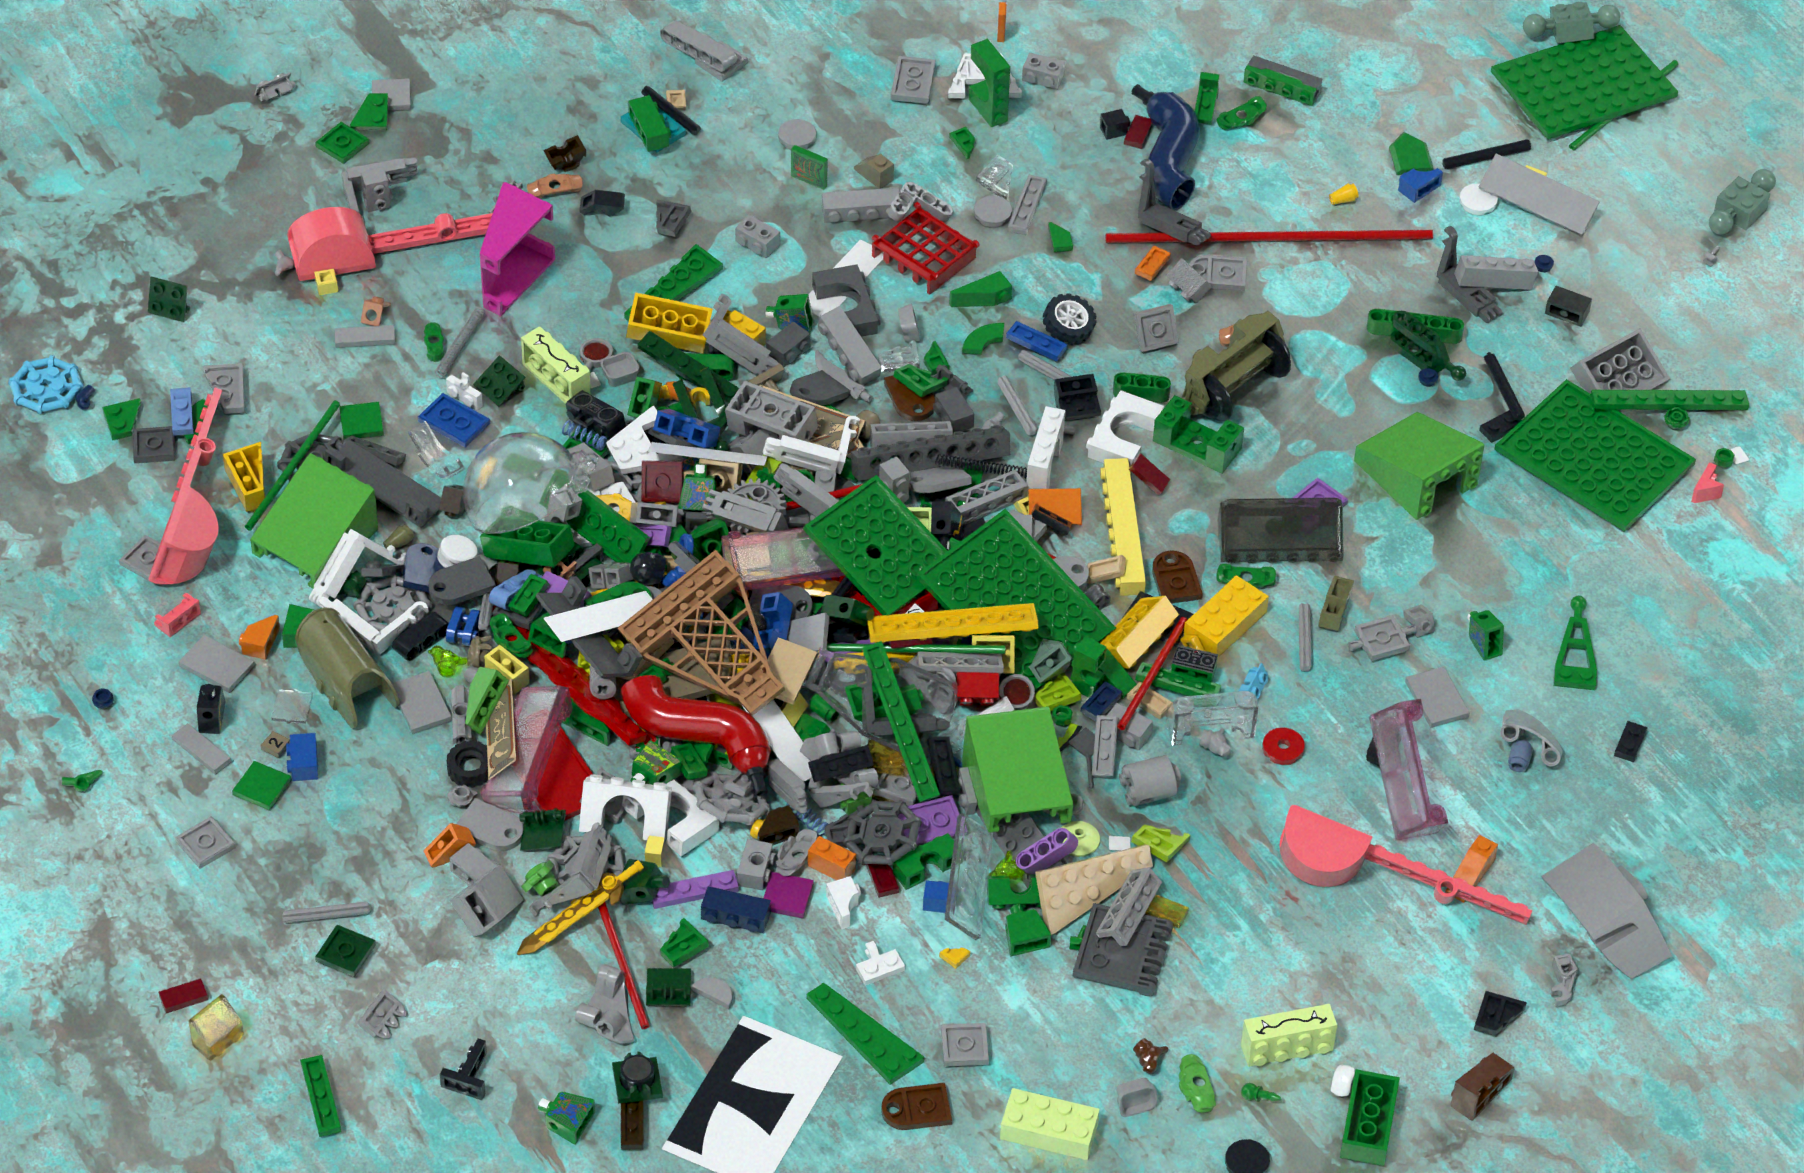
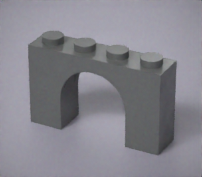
[812,264,881,337]

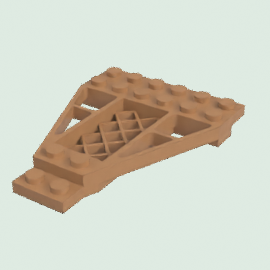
[618,550,785,716]

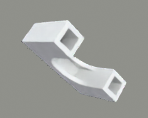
[1086,390,1164,473]
[1026,406,1065,497]
[579,774,672,841]
[622,780,720,856]

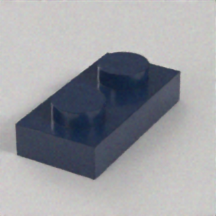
[1080,681,1122,721]

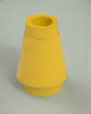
[1329,183,1359,205]

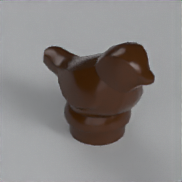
[1133,1038,1169,1074]

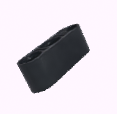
[392,612,449,661]

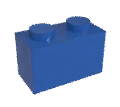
[286,733,318,781]

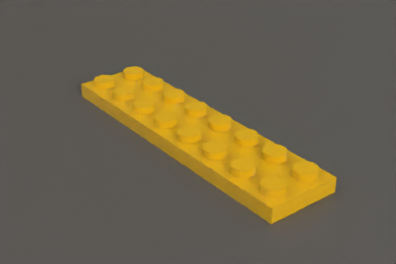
[867,603,1038,643]

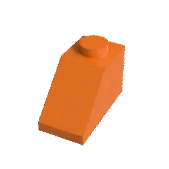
[239,615,280,660]
[423,823,476,867]

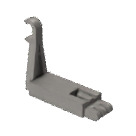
[341,157,418,212]
[703,293,779,375]
[774,463,839,561]
[702,490,793,537]
[807,729,874,808]
[766,758,808,813]
[529,822,612,916]

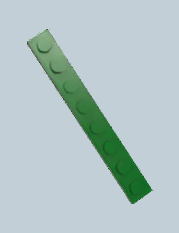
[1590,390,1749,410]
[862,641,940,803]

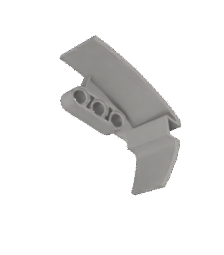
[1541,843,1672,979]

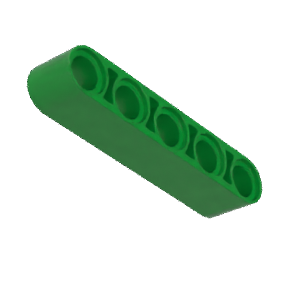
[1366,309,1464,344]

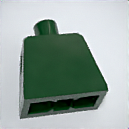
[821,594,874,627]
[620,859,669,905]

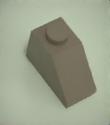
[854,154,894,189]

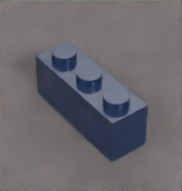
[701,886,771,934]

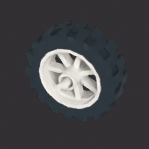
[1043,293,1097,345]

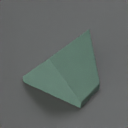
[1029,638,1073,684]

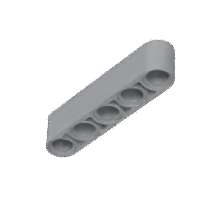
[660,20,737,72]

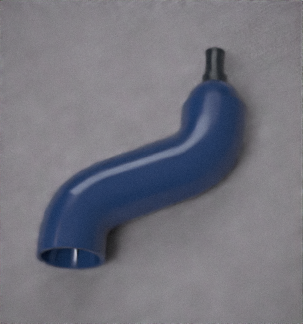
[1131,84,1200,210]

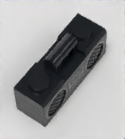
[566,390,626,440]

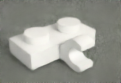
[446,372,483,411]
[856,941,905,986]

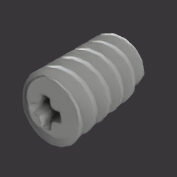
[590,665,616,699]

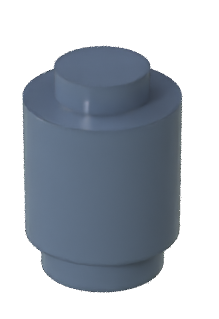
[1508,740,1533,772]

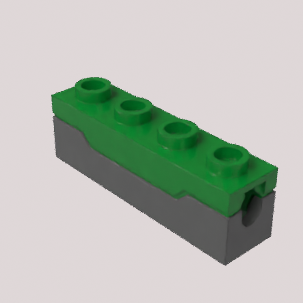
[1243,55,1323,106]

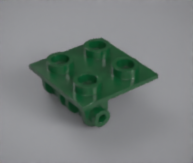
[148,276,190,322]
[473,355,526,407]
[519,808,566,851]
[646,968,691,1006]

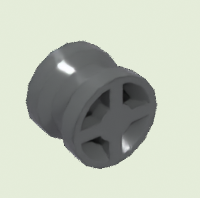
[1085,584,1111,610]

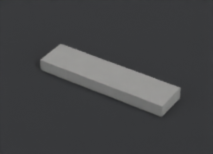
[1008,175,1047,235]

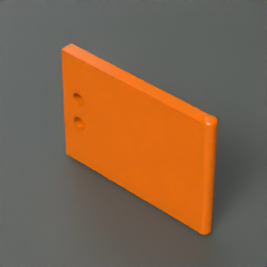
[1028,488,1082,525]

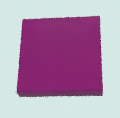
[763,872,814,918]

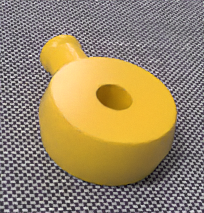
[750,819,765,839]

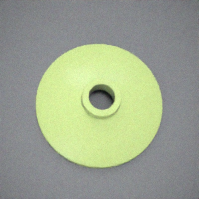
[1061,821,1100,857]

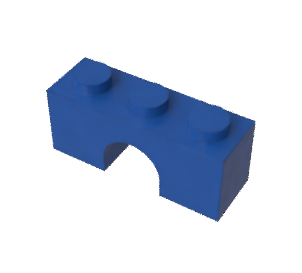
[653,409,721,448]
[753,592,793,659]

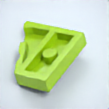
[1034,673,1081,711]
[1131,825,1190,863]

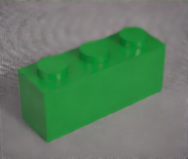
[628,95,671,152]

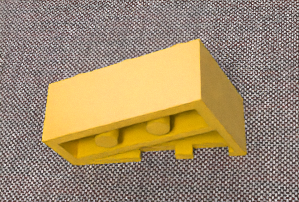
[223,442,265,512]

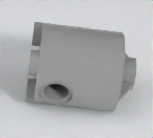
[1119,755,1181,806]

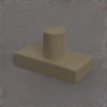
[748,363,784,392]

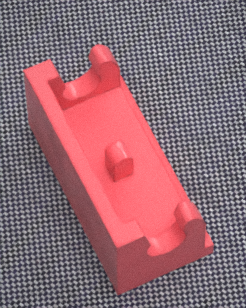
[154,593,201,637]

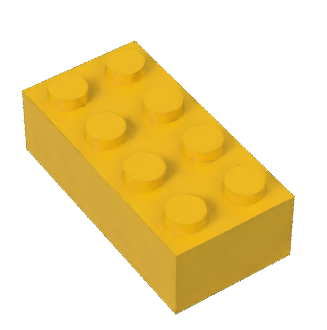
[626,292,713,354]
[1184,575,1269,657]

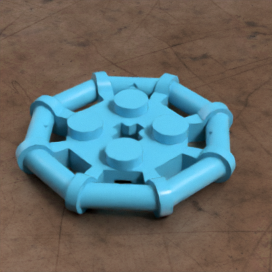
[8,355,84,414]

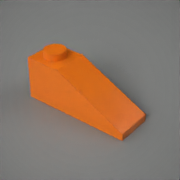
[1445,835,1498,903]

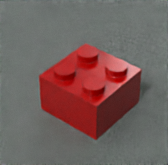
[955,672,999,707]

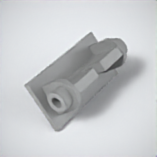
[255,72,295,102]

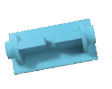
[1237,663,1269,707]

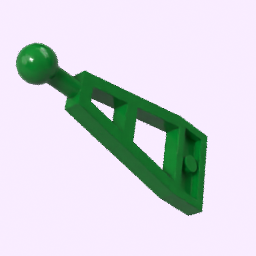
[1553,596,1597,690]

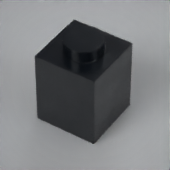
[1100,109,1130,140]

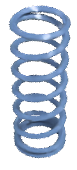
[562,420,607,451]
[786,803,828,837]

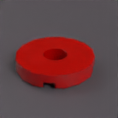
[1262,727,1305,765]

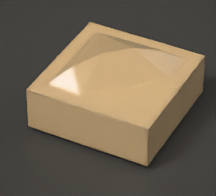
[666,90,686,110]

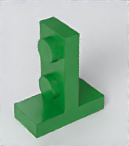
[1194,72,1220,125]

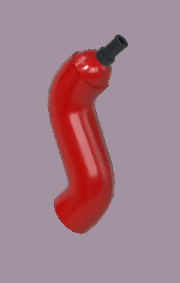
[621,675,771,797]

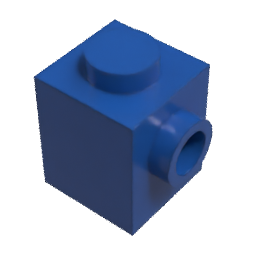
[923,880,955,913]

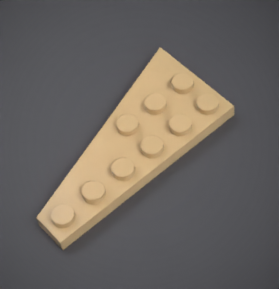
[1035,844,1153,936]

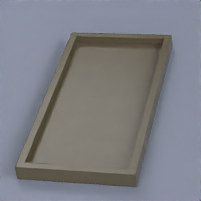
[613,640,732,717]

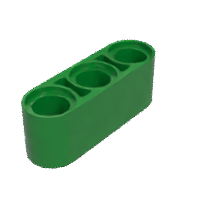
[676,353,734,381]
[1113,372,1171,403]

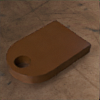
[884,375,935,421]
[1152,550,1203,604]
[881,1083,952,1130]

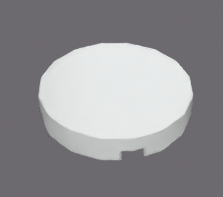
[1459,183,1498,215]

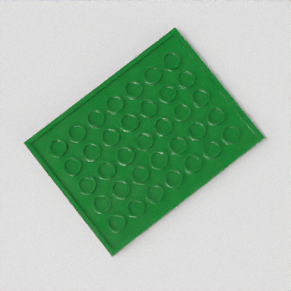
[1491,25,1678,140]
[1494,379,1696,532]
[916,509,1116,698]

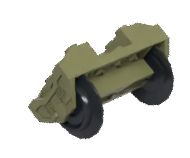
[1181,310,1291,422]

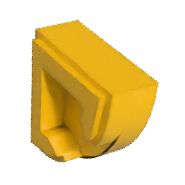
[1180,635,1205,651]
[939,947,970,969]

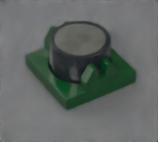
[612,1051,663,1104]

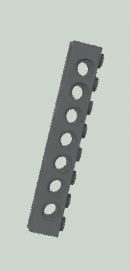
[851,425,1011,481]

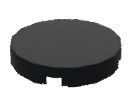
[1225,1139,1270,1173]

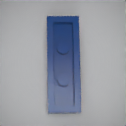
[1006,321,1067,361]

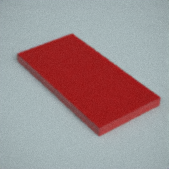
[510,709,593,821]

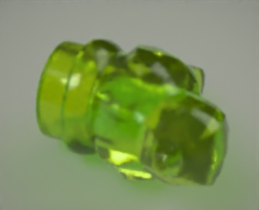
[428,645,468,677]
[988,851,1024,880]

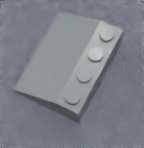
[1570,328,1670,394]

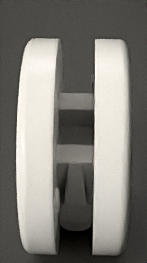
[437,535,478,568]

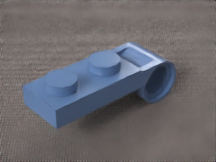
[170,387,194,436]
[489,569,542,611]

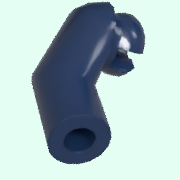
[76,384,95,410]

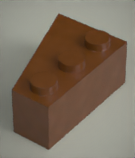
[1451,1052,1515,1121]

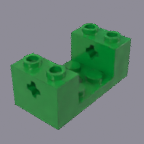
[1153,395,1244,474]

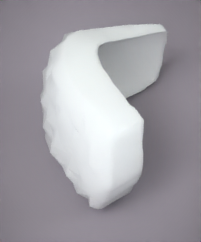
[1331,1065,1356,1097]

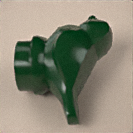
[337,570,367,599]

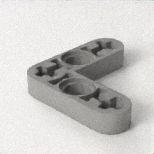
[887,182,953,221]

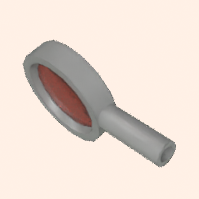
[579,338,613,370]
[999,674,1035,710]

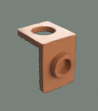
[361,297,391,326]
[543,561,577,580]

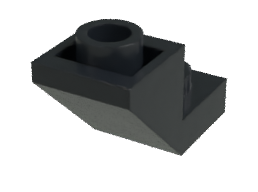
[579,190,625,216]

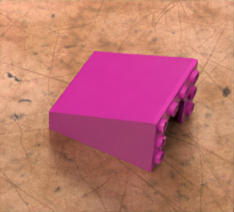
[480,182,555,316]

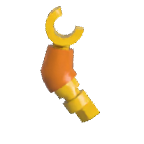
[658,381,710,410]

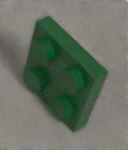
[315,925,376,977]

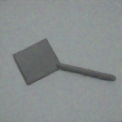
[1068,727,1095,789]

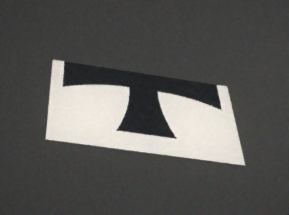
[662,1016,843,1173]

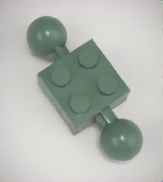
[1523,2,1620,43]
[1709,169,1776,235]

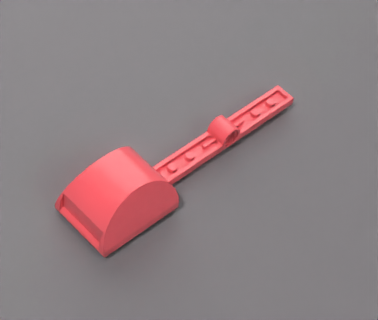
[287,207,493,281]
[148,388,222,585]
[1280,805,1532,925]

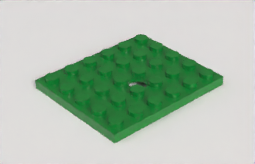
[803,475,947,615]

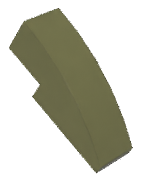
[1318,576,1354,631]

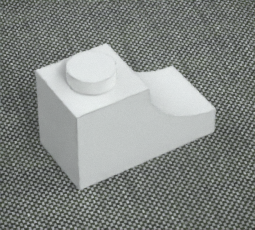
[826,876,861,929]

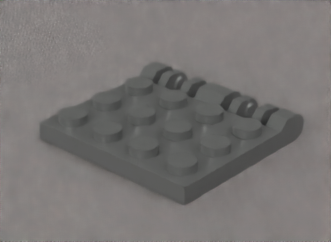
[1073,903,1174,996]

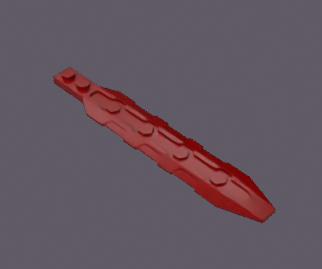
[491,605,647,746]

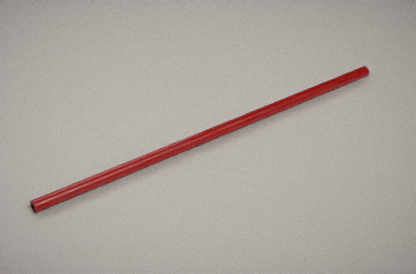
[1105,230,1433,243]

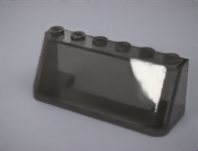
[1217,498,1344,564]

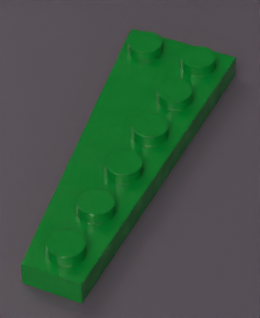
[806,983,924,1085]

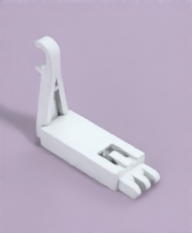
[763,416,860,474]
[309,529,406,607]
[319,597,429,655]

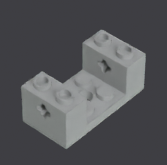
[725,381,818,442]

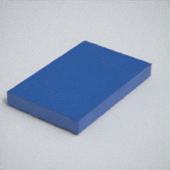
[418,393,490,448]

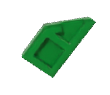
[949,127,975,159]
[1048,222,1073,252]
[924,341,950,376]

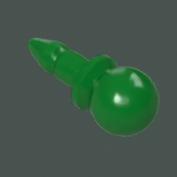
[1241,1083,1281,1102]

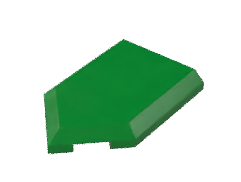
[1389,132,1434,175]

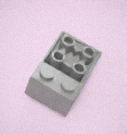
[450,864,524,936]

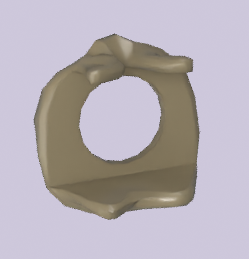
[467,635,492,669]

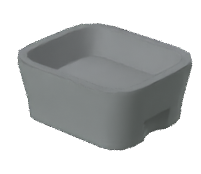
[898,303,920,342]
[600,352,639,387]
[1116,1078,1157,1117]

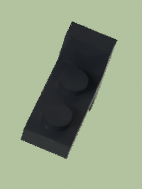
[439,1038,487,1100]

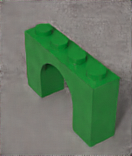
[969,38,1011,128]

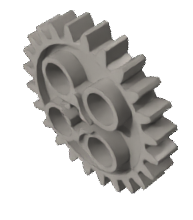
[725,478,787,536]

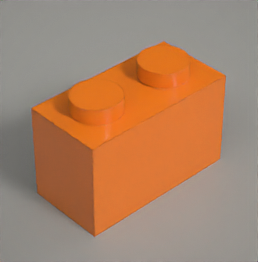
[808,836,856,880]

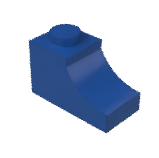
[1398,168,1443,203]

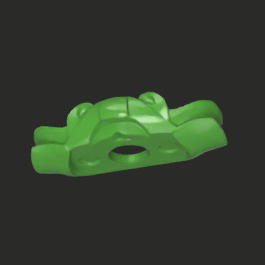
[1179,1054,1216,1113]

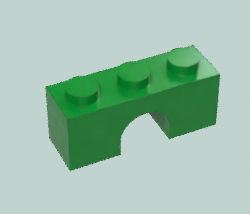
[1070,636,1107,698]
[892,833,962,890]
[987,874,1041,908]

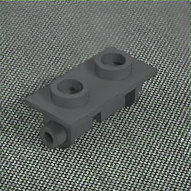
[934,365,973,397]

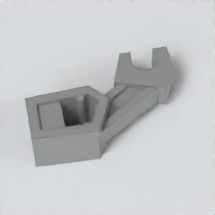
[1550,953,1578,1007]

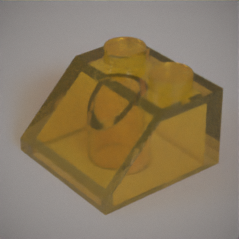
[188,994,244,1061]

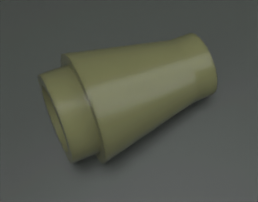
[383,524,414,549]

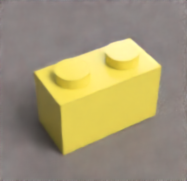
[484,645,530,695]

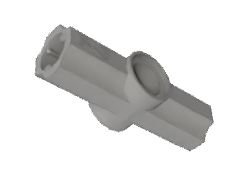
[451,685,472,744]

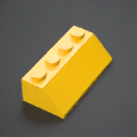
[1099,596,1179,669]

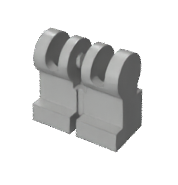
[588,562,635,589]

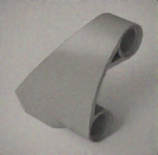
[1500,709,1563,766]
[800,731,878,788]
[575,964,634,1044]

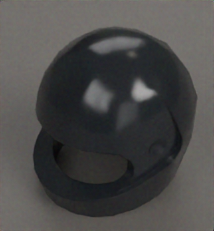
[630,552,666,585]

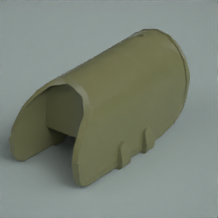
[295,607,400,729]

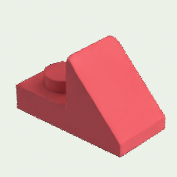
[1691,462,1724,503]

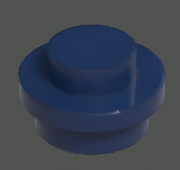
[1534,255,1554,273]
[1418,368,1438,387]
[92,688,114,708]

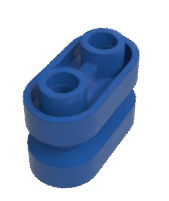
[446,606,480,646]

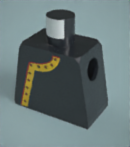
[931,501,964,551]
[197,684,226,734]

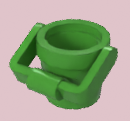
[521,860,560,897]

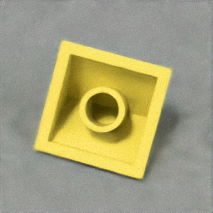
[972,635,1015,673]

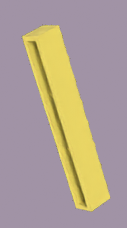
[1100,458,1146,596]

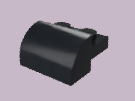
[1054,374,1101,421]

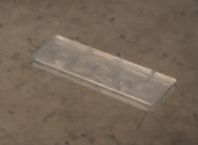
[944,813,993,940]

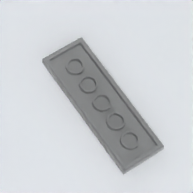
[1478,154,1600,236]

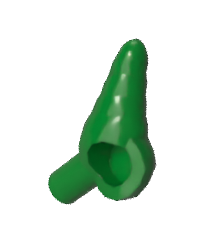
[62,770,103,792]

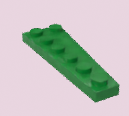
[624,244,723,321]

